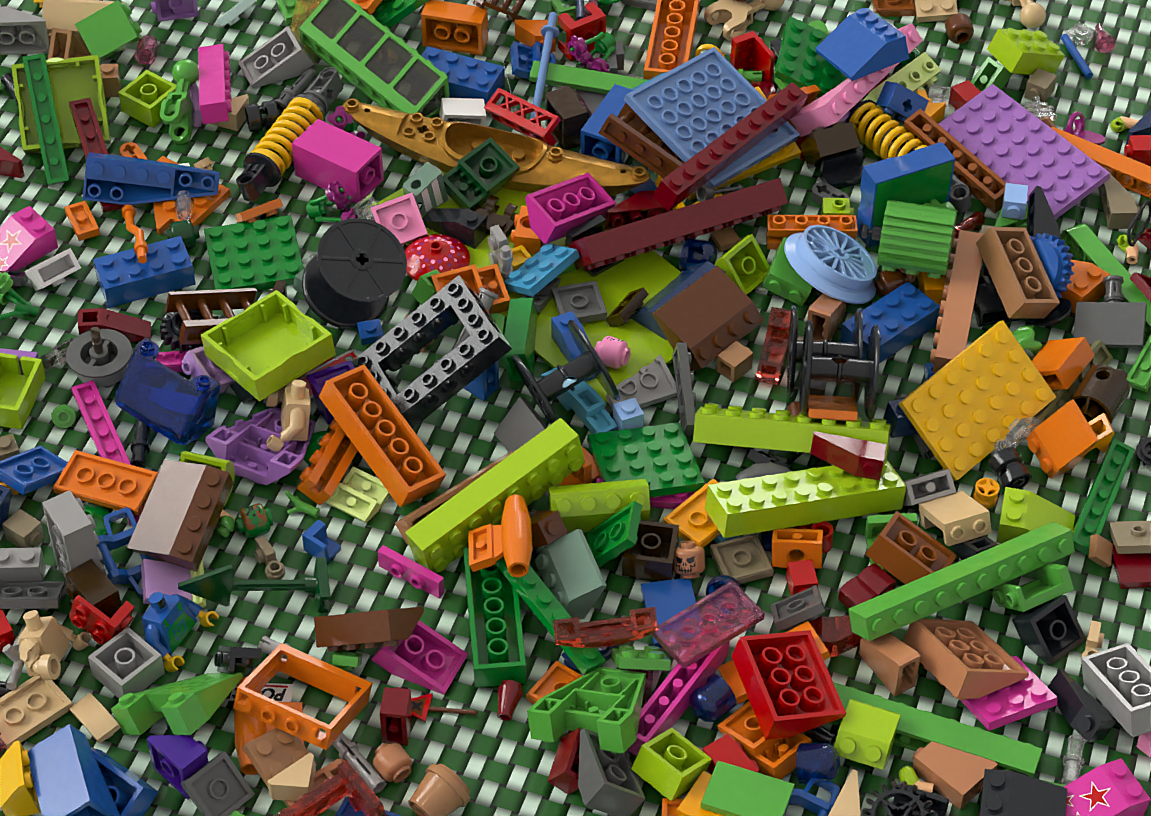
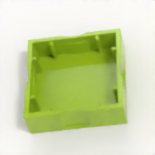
[11,55,111,154]
[201,290,336,402]

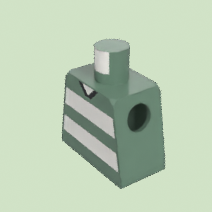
[402,162,448,216]

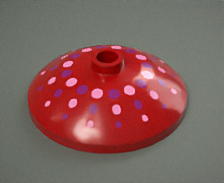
[404,234,470,282]

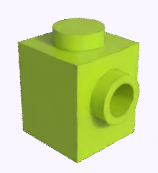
[821,198,854,215]

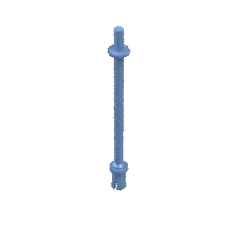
[525,12,559,136]

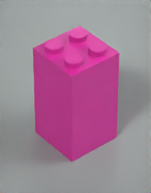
[292,119,384,205]

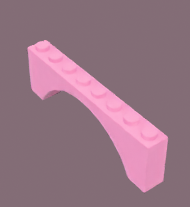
[790,23,923,137]

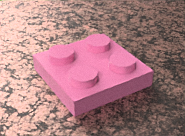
[371,193,428,245]

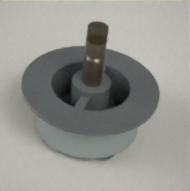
[66,327,132,388]

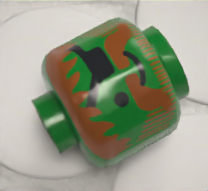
[235,503,273,539]

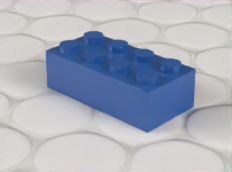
[411,46,505,105]
[93,236,196,308]
[840,282,940,364]

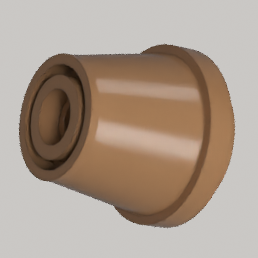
[408,763,470,816]

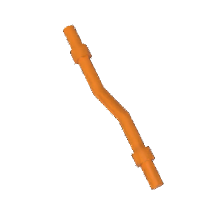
[122,204,148,264]

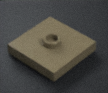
[1109,521,1151,554]
[710,533,774,588]

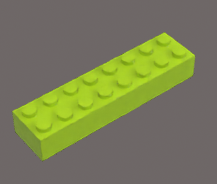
[693,403,891,460]
[405,418,585,573]
[705,459,907,538]

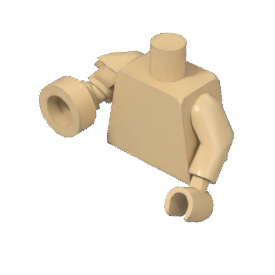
[266,380,311,452]
[18,610,92,680]

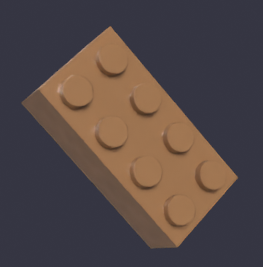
[976,227,1060,319]

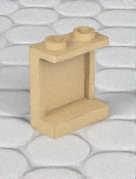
[919,490,991,546]

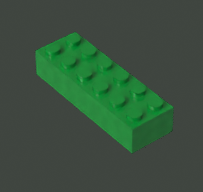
[463,547,526,687]

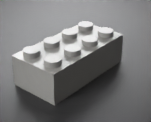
[42,490,106,581]
[1081,643,1151,737]

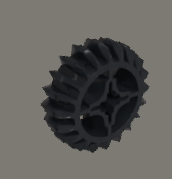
[862,781,936,816]

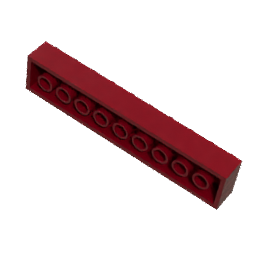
[568,178,788,271]

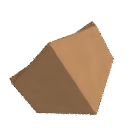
[48,28,91,60]

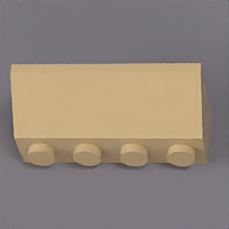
[42,0,126,50]

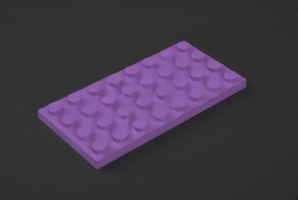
[939,84,1110,220]

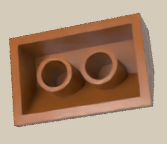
[865,511,957,584]

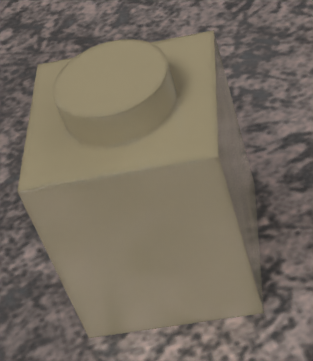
[1024,68,1057,105]
[2,509,45,548]

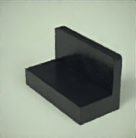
[820,149,863,189]

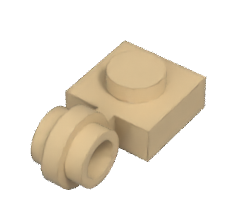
[1081,620,1104,663]

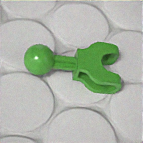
[160,59,199,144]

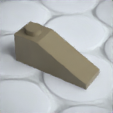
[1098,168,1140,229]

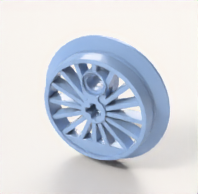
[784,225,877,304]

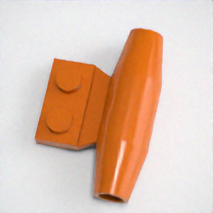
[468,495,533,577]
[234,677,304,775]

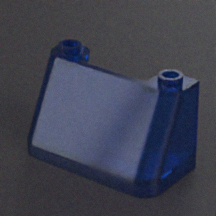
[115,338,221,445]

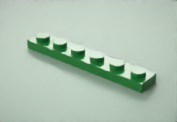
[22,53,70,185]
[1072,438,1135,556]
[495,556,606,675]

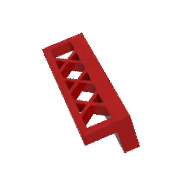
[483,88,561,146]

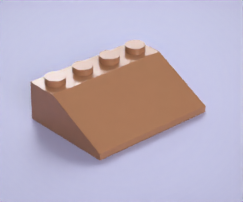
[903,618,1029,700]

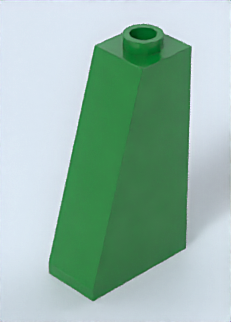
[502,297,537,381]

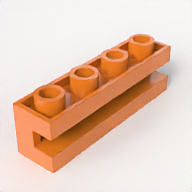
[766,215,858,249]
[297,418,358,506]

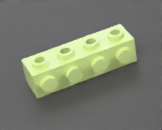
[863,52,941,114]

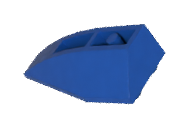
[83,152,220,205]

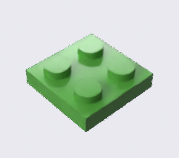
[611,645,671,671]

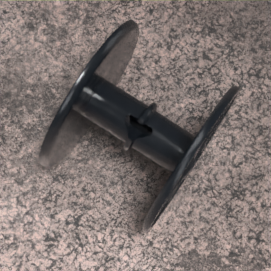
[302,218,407,329]
[787,305,863,401]
[511,319,620,424]
[799,320,880,420]

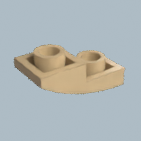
[69,693,121,743]

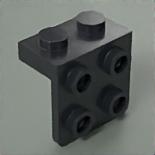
[565,215,625,276]

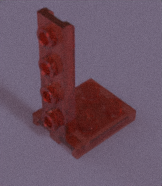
[277,760,386,816]

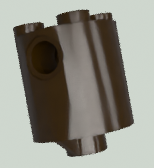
[1069,363,1130,424]

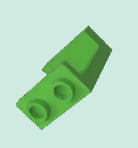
[992,563,1074,612]

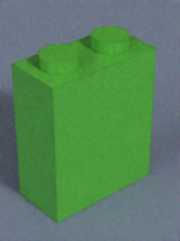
[75,0,143,62]
[762,237,813,306]

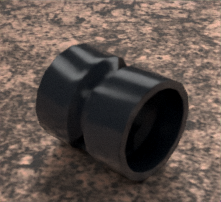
[244,100,279,132]
[988,447,1032,491]

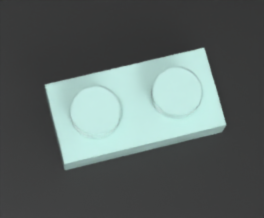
[216,0,257,27]

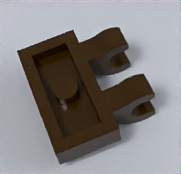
[474,195,518,238]

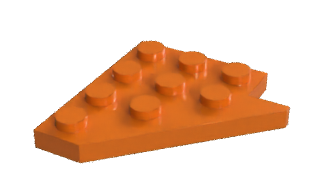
[153,156,231,235]

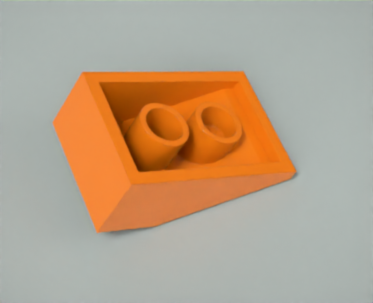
[1061,260,1110,314]
[1026,399,1099,479]

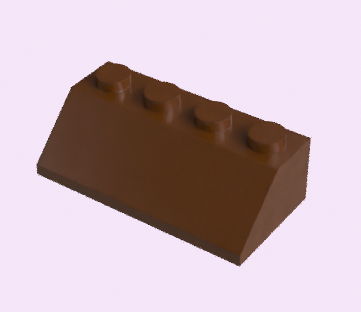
[314,606,424,652]

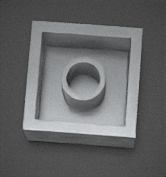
[88,627,165,698]

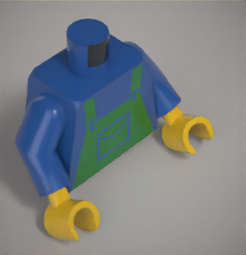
[142,592,219,672]

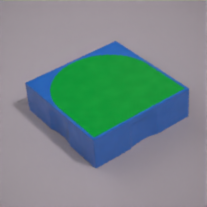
[857,142,955,248]

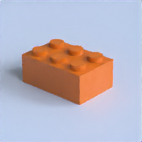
[421,0,488,55]

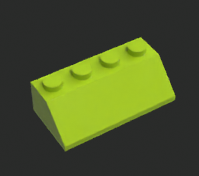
[548,479,650,534]

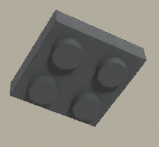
[552,281,607,323]
[770,585,825,632]
[181,751,255,816]

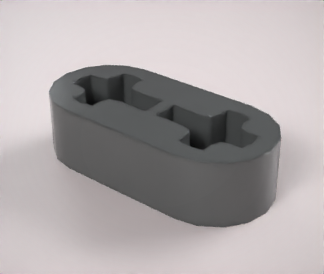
[812,182,850,205]

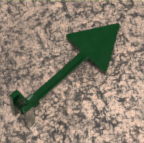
[178,557,331,612]

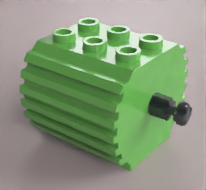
[861,200,958,279]

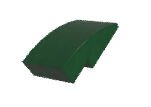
[443,137,520,211]

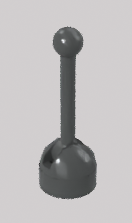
[696,184,743,202]

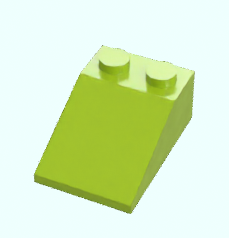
[996,487,1075,543]

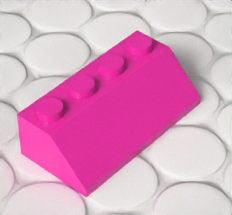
[525,173,616,244]

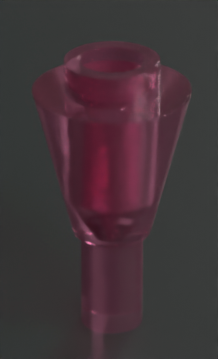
[1095,24,1116,53]

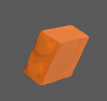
[1032,337,1095,390]

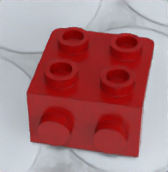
[730,31,776,81]
[69,595,134,645]

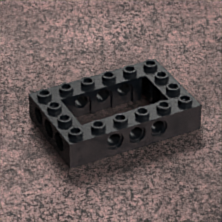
[352,275,512,429]

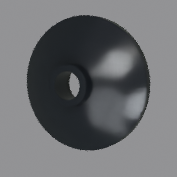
[1027,298,1072,326]

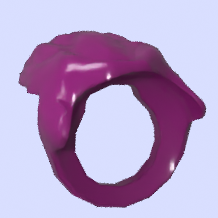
[1063,111,1105,145]

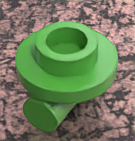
[51,404,76,428]

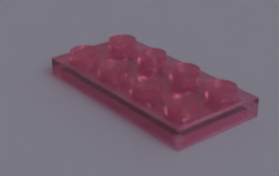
[652,581,765,669]

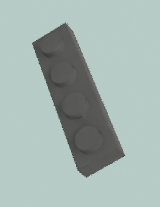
[672,343,696,436]

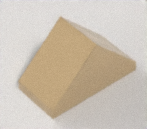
[210,94,249,131]
[267,752,316,802]

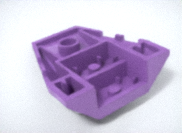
[206,407,316,485]

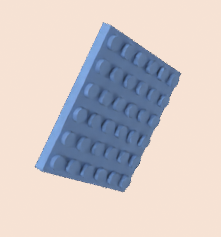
[624,47,800,189]

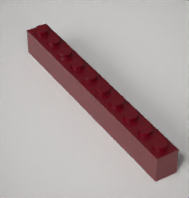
[653,82,808,211]

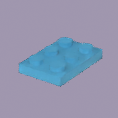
[504,243,580,297]

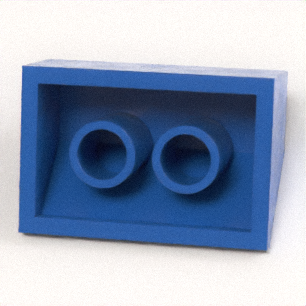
[91,747,159,816]

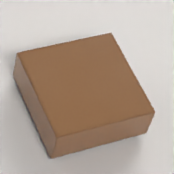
[711,226,741,252]
[1088,534,1113,568]

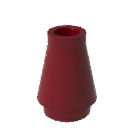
[497,680,523,721]

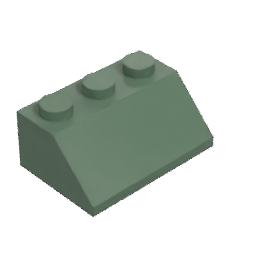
[535,529,607,619]

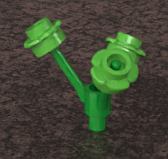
[0,272,39,320]

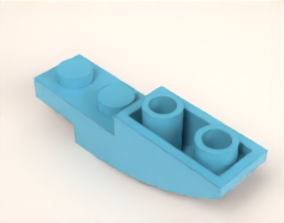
[540,367,618,434]

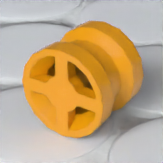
[973,478,1000,509]

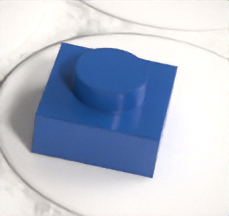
[357,319,384,345]

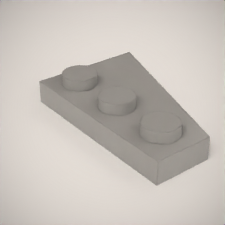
[606,355,677,411]

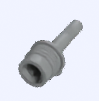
[2,633,24,690]

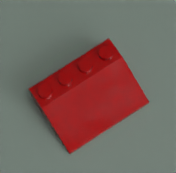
[732,630,846,740]

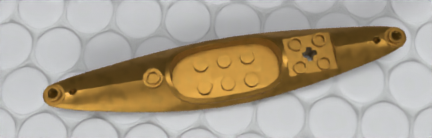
[343,99,650,196]

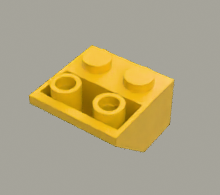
[0,741,40,816]

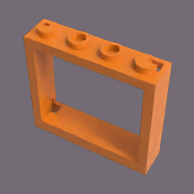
[233,643,373,750]

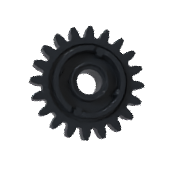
[160,309,219,354]

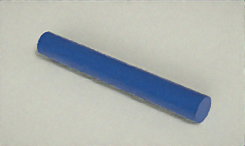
[1061,34,1093,79]

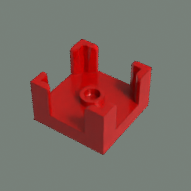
[558,2,606,61]

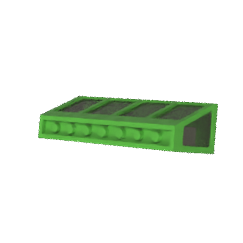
[299,0,450,118]

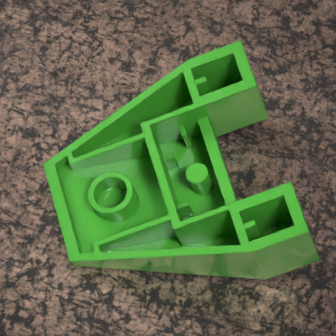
[527,667,646,754]
[111,672,243,735]

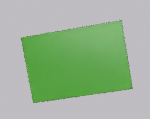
[700,761,795,816]

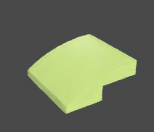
[325,467,391,523]

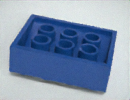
[815,8,909,81]

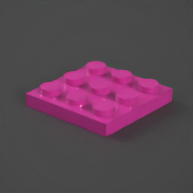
[960,656,1057,731]

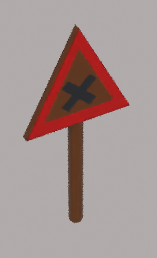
[411,693,478,723]

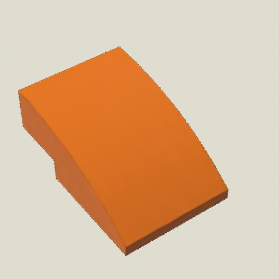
[431,264,510,314]
[717,701,814,780]

